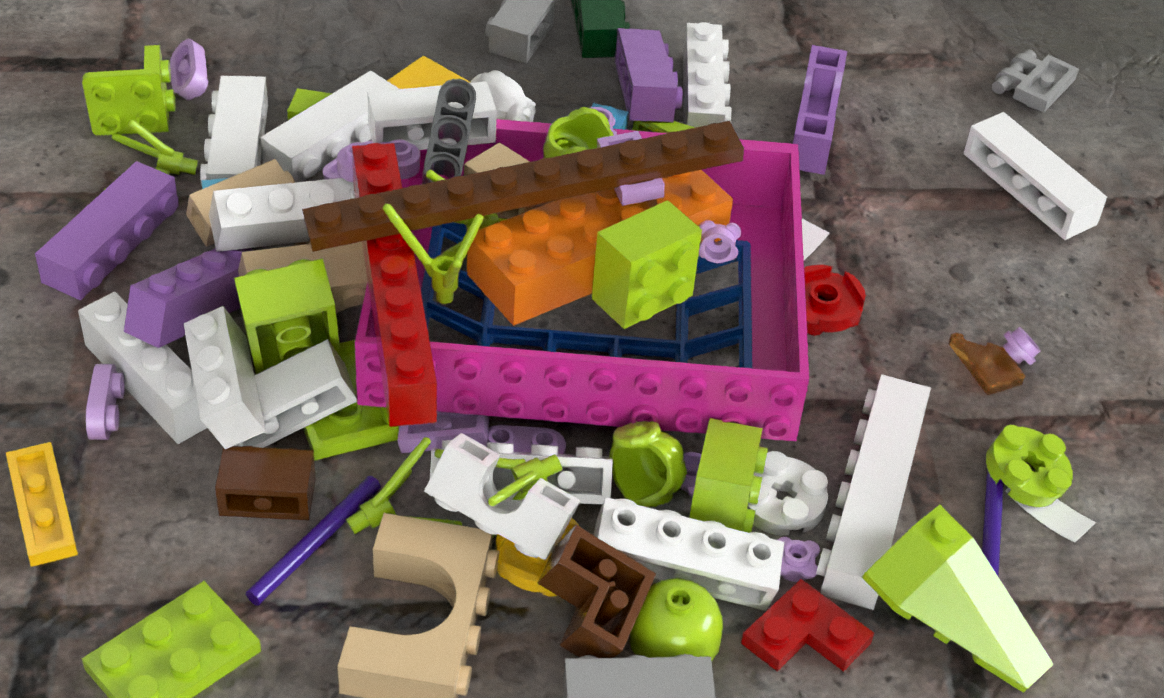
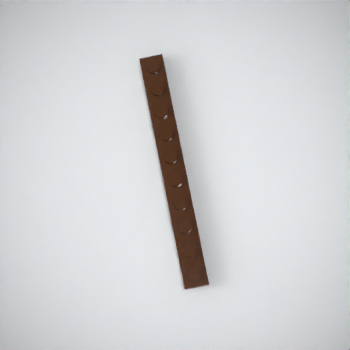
[302,121,744,252]

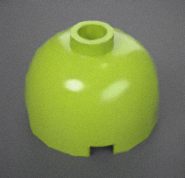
[630,578,723,662]

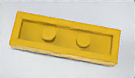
[5,442,78,567]

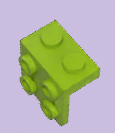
[82,45,176,135]

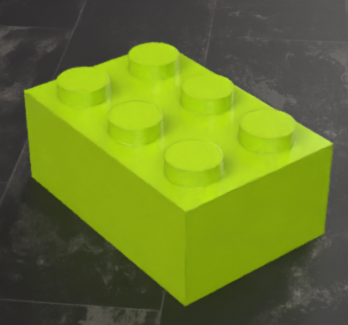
[234,258,341,375]

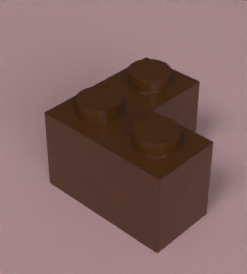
[537,525,656,658]

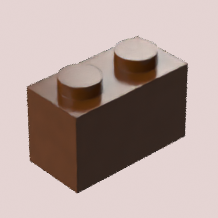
[215,446,316,521]

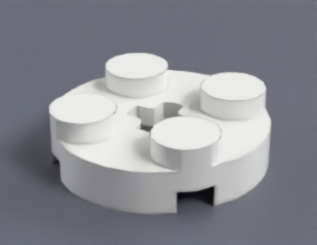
[747,451,828,536]

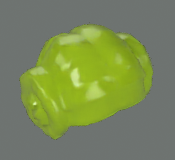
[543,107,614,158]
[609,421,687,508]

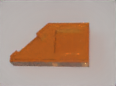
[948,332,1026,396]

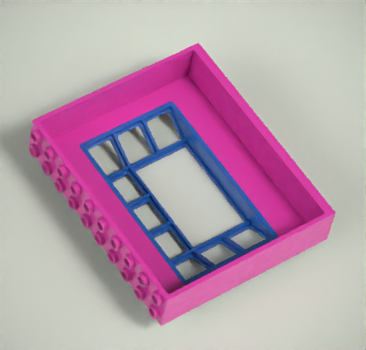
[355,119,809,441]

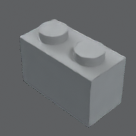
[485,0,555,64]

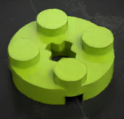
[986,425,1073,507]

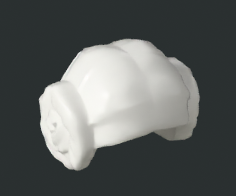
[470,70,536,122]

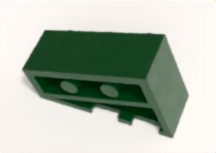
[571,0,630,58]

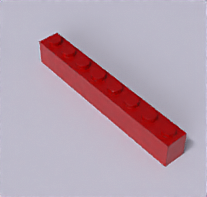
[352,143,437,427]

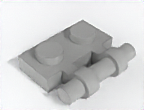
[992,49,1079,113]

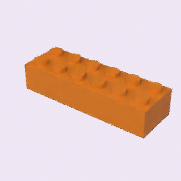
[467,170,733,326]

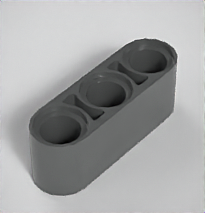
[421,79,476,184]

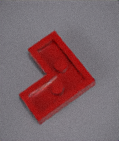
[741,579,874,672]

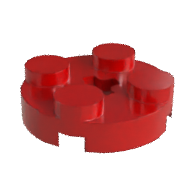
[804,265,866,336]

